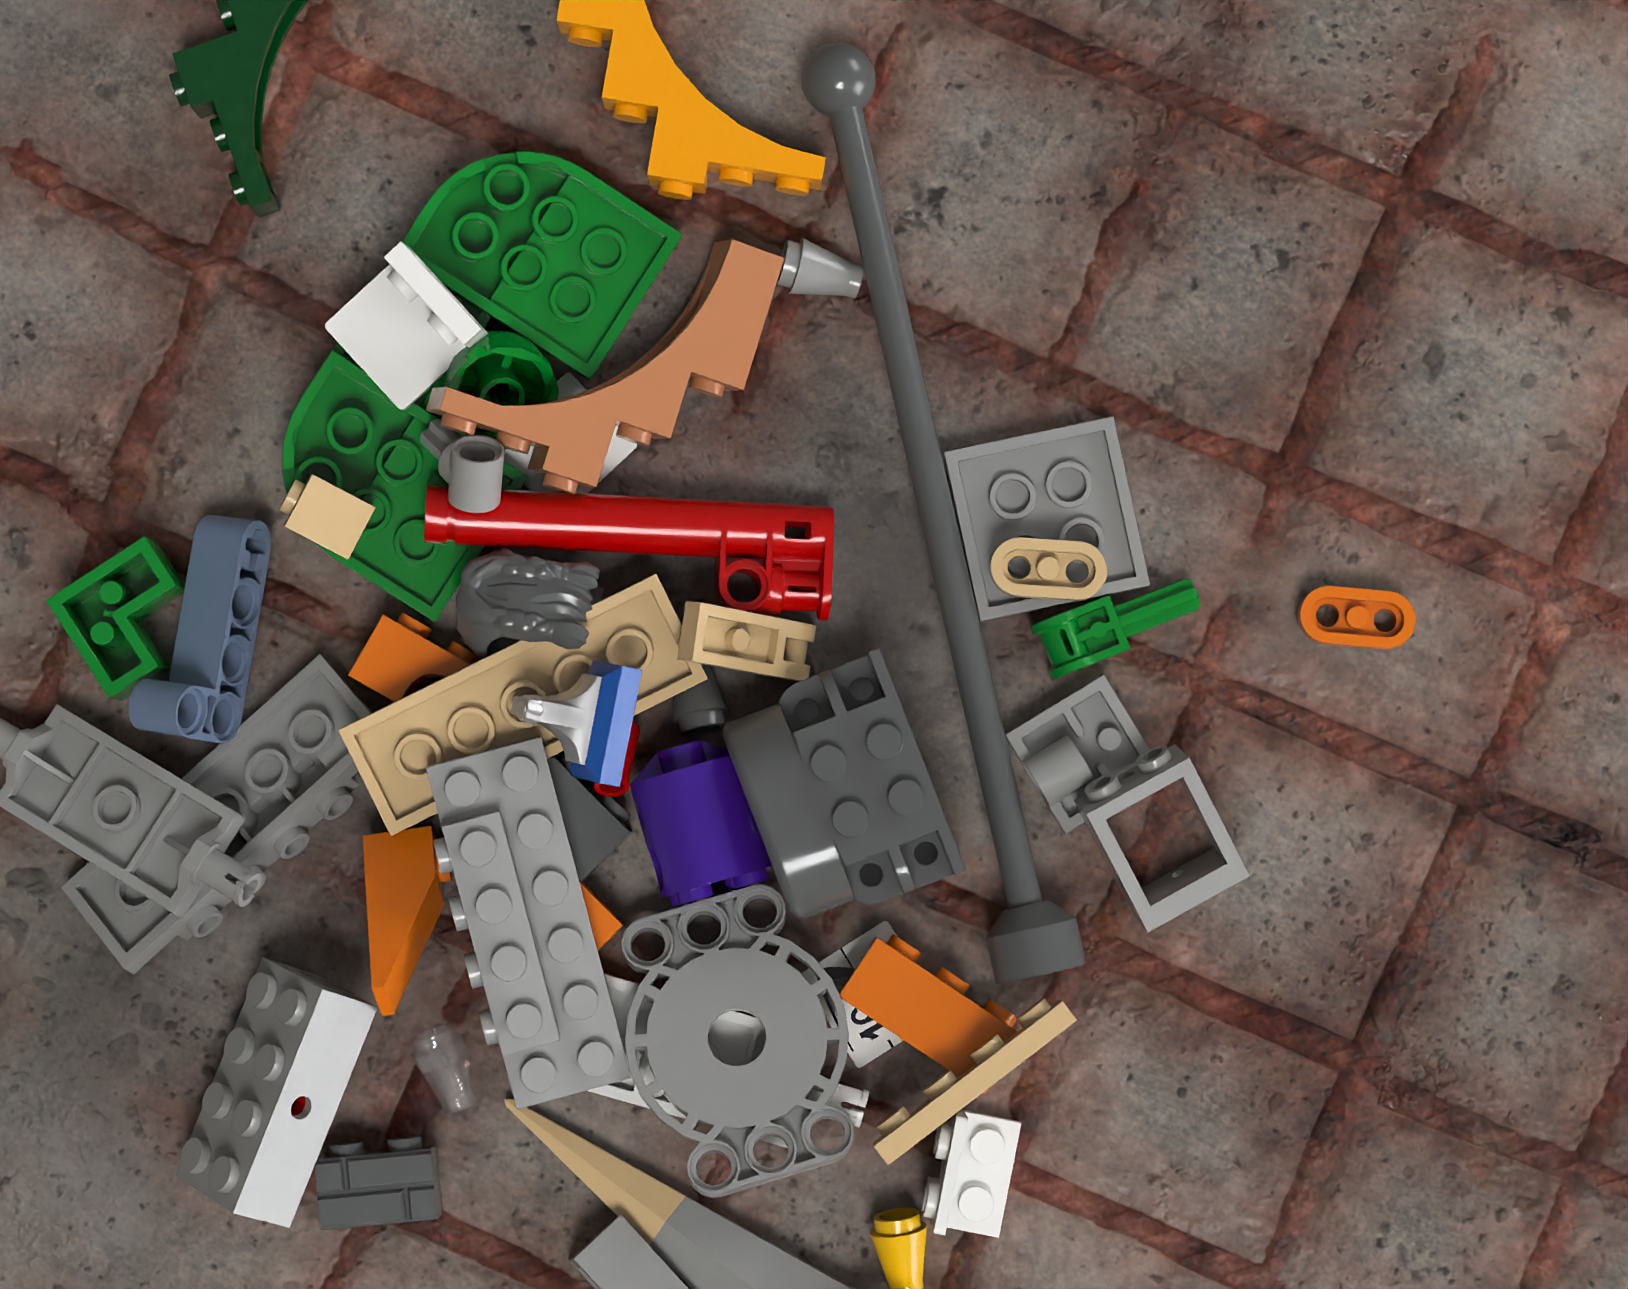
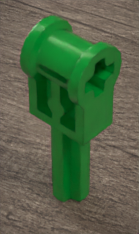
[1030,579,1200,680]

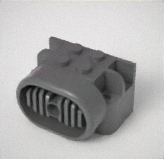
[722,648,966,920]

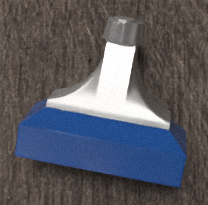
[511,660,642,787]

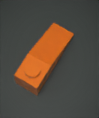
[363,826,453,1016]

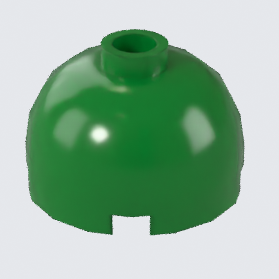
[440,331,559,450]

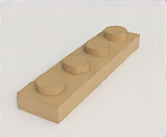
[873,998,1077,1165]

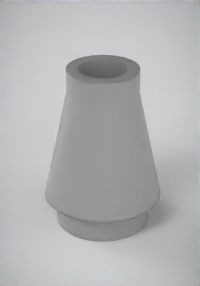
[776,238,864,299]

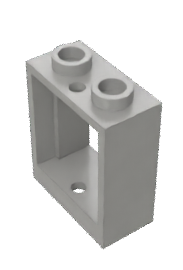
[1074,744,1250,932]

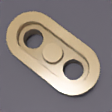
[990,537,1107,601]

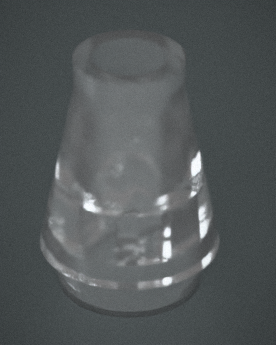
[410,1023,477,1114]

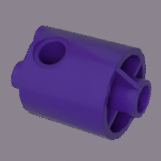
[629,740,772,907]

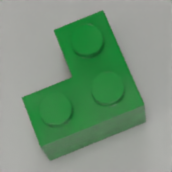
[46,536,185,701]

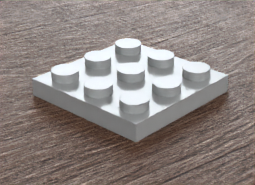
[943,417,1150,622]

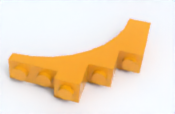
[556,0,826,200]

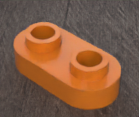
[1297,586,1416,650]

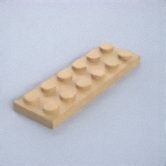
[338,574,708,836]

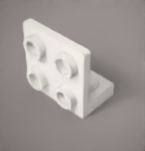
[325,241,488,410]
[921,1109,1021,1238]

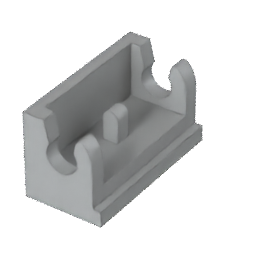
[569,1215,688,1289]

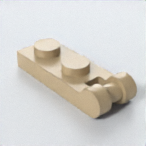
[677,601,816,682]

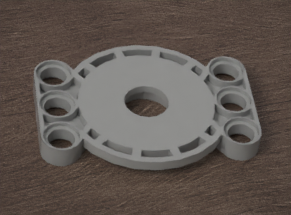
[621,885,854,1198]

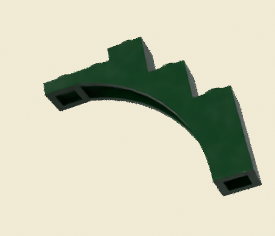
[169,0,309,218]

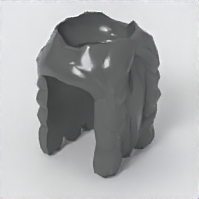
[456,547,605,659]

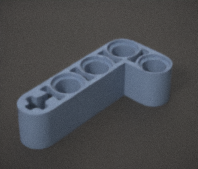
[128,515,271,744]

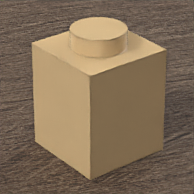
[279,474,376,559]

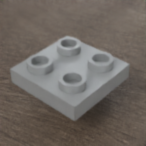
[1005,675,1150,834]

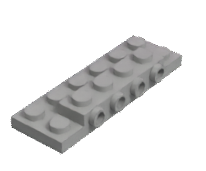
[61,654,372,974]
[426,736,631,1110]

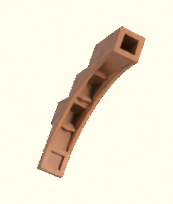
[426,239,784,495]

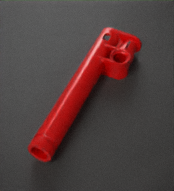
[424,485,834,621]

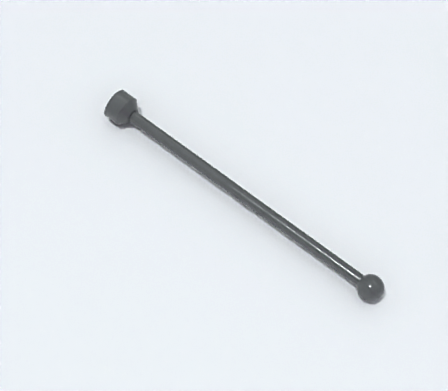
[802,43,1087,984]

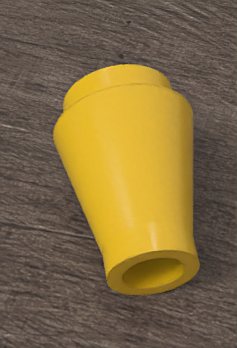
[869,1208,927,1289]

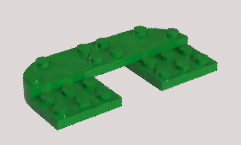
[281,152,683,622]

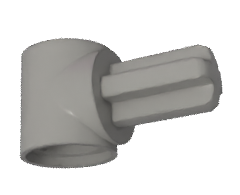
[420,419,504,513]

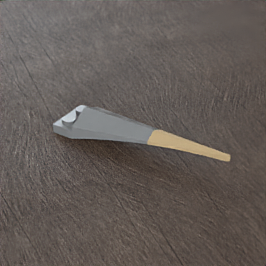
[504,1099,856,1289]

